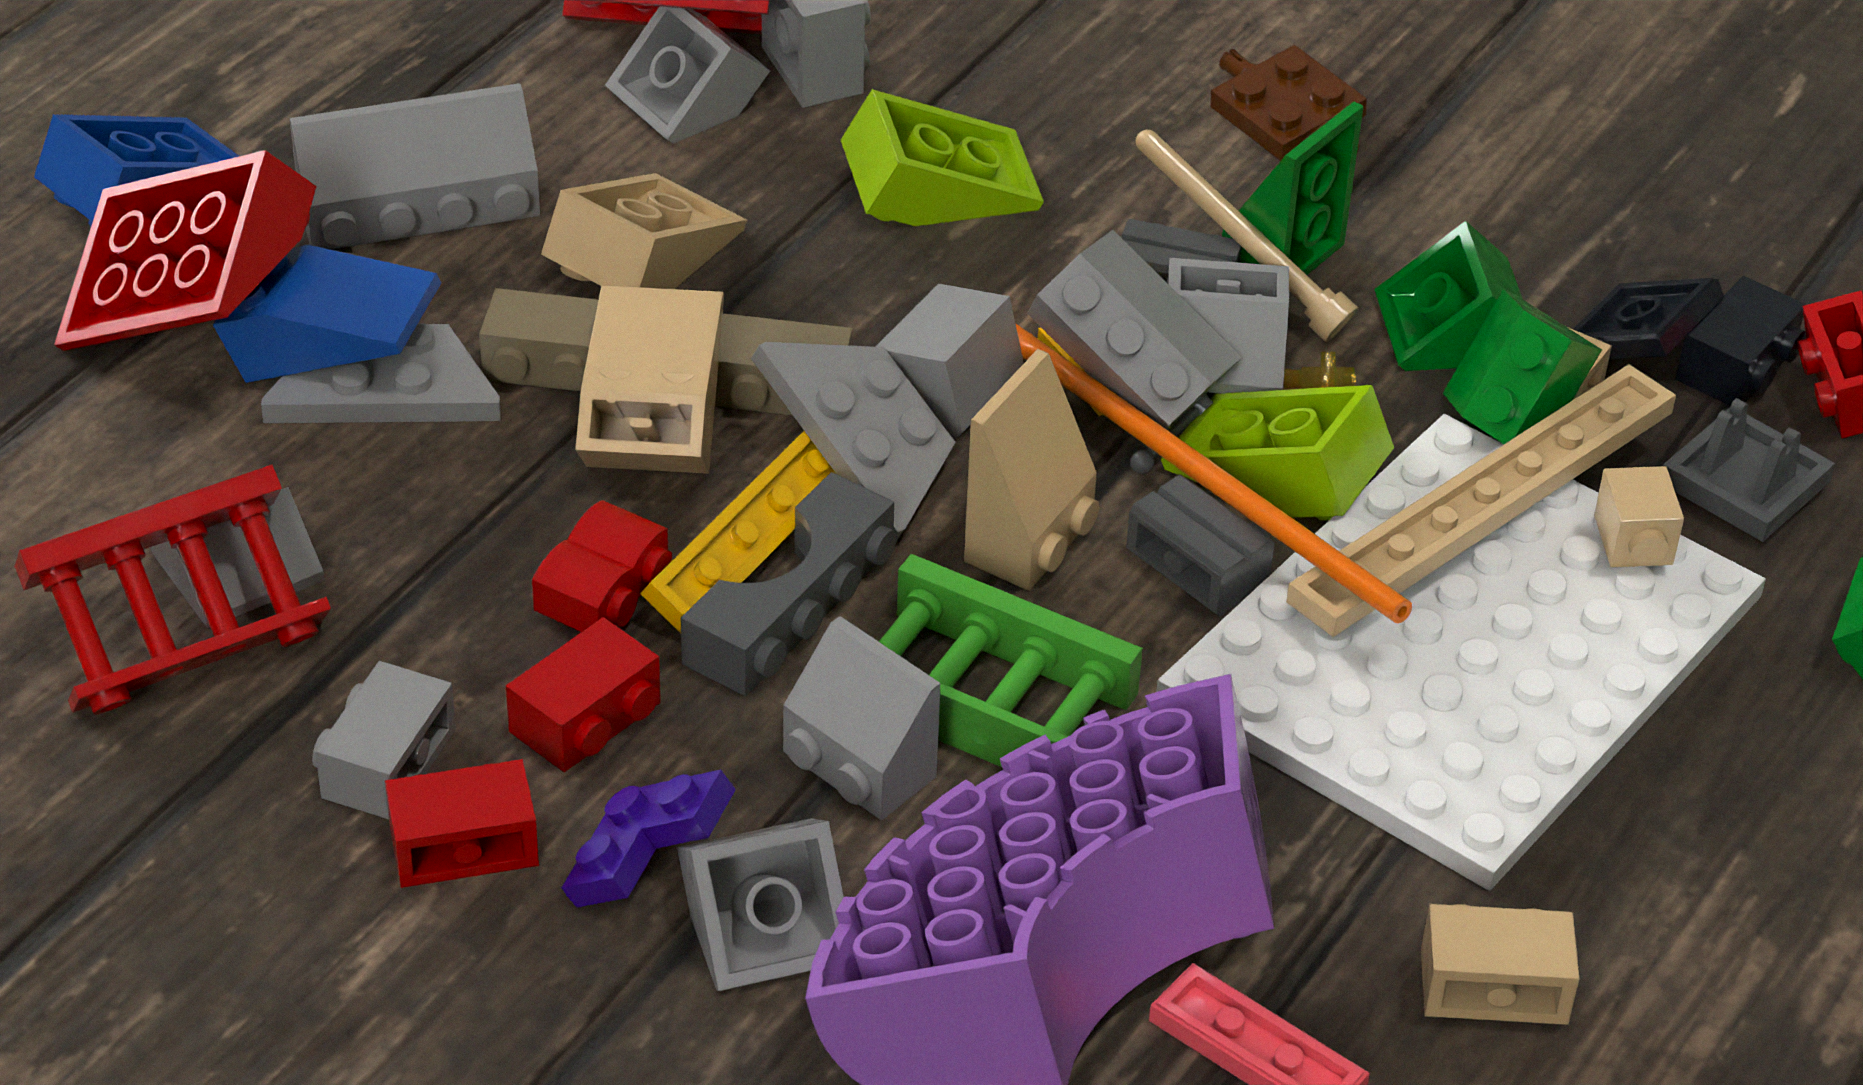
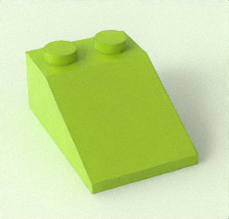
[841,89,1044,226]
[1161,385,1394,520]

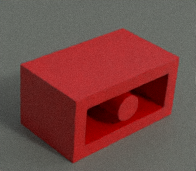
[506,617,661,773]
[385,759,539,888]

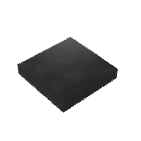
[1573,278,1724,359]

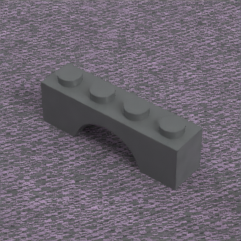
[681,472,897,697]

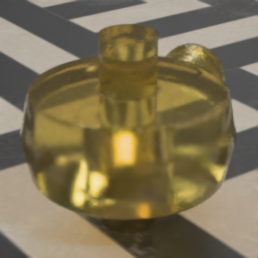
[1283,352,1357,389]

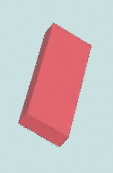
[1149,963,1370,1085]

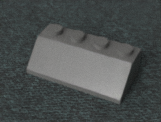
[290,83,540,250]

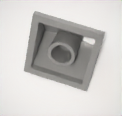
[876,284,1024,439]
[151,487,324,628]

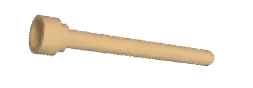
[1136,130,1359,342]

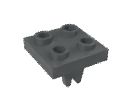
[1663,398,1836,542]

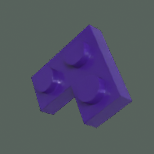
[561,770,736,908]

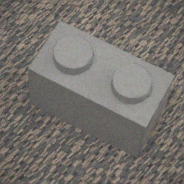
[312,661,456,820]

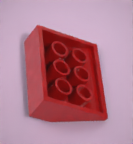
[54,150,317,351]

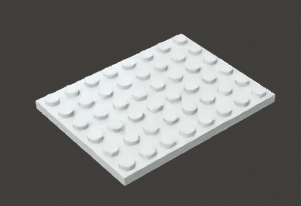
[1156,414,1766,891]

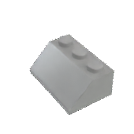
[1027,230,1242,430]

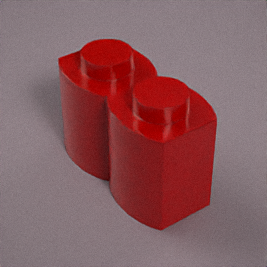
[532,500,672,632]

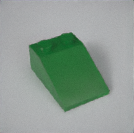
[1222,101,1364,275]

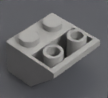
[1167,258,1289,393]

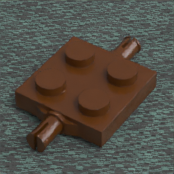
[1211,45,1367,161]

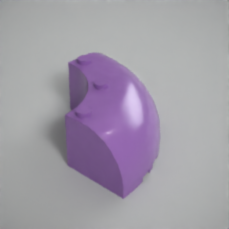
[805,674,1274,1085]

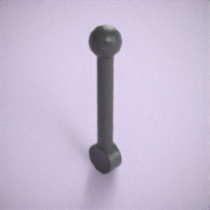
[1130,394,1213,474]

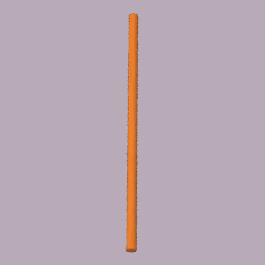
[1015,323,1412,624]

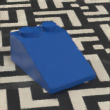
[34,114,239,226]
[212,245,441,383]

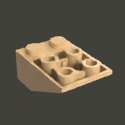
[575,285,724,474]

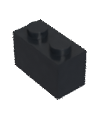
[1675,275,1807,406]

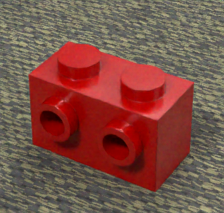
[1797,290,1863,439]

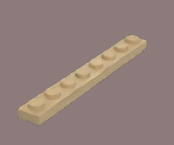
[1286,364,1676,637]

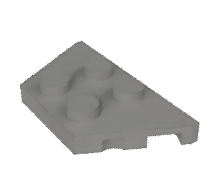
[261,323,501,423]
[751,342,956,540]

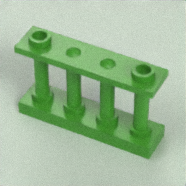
[879,554,1143,767]

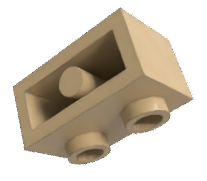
[1421,904,1579,1025]

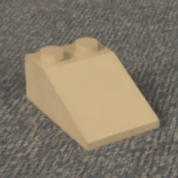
[541,173,747,289]
[964,349,1099,591]

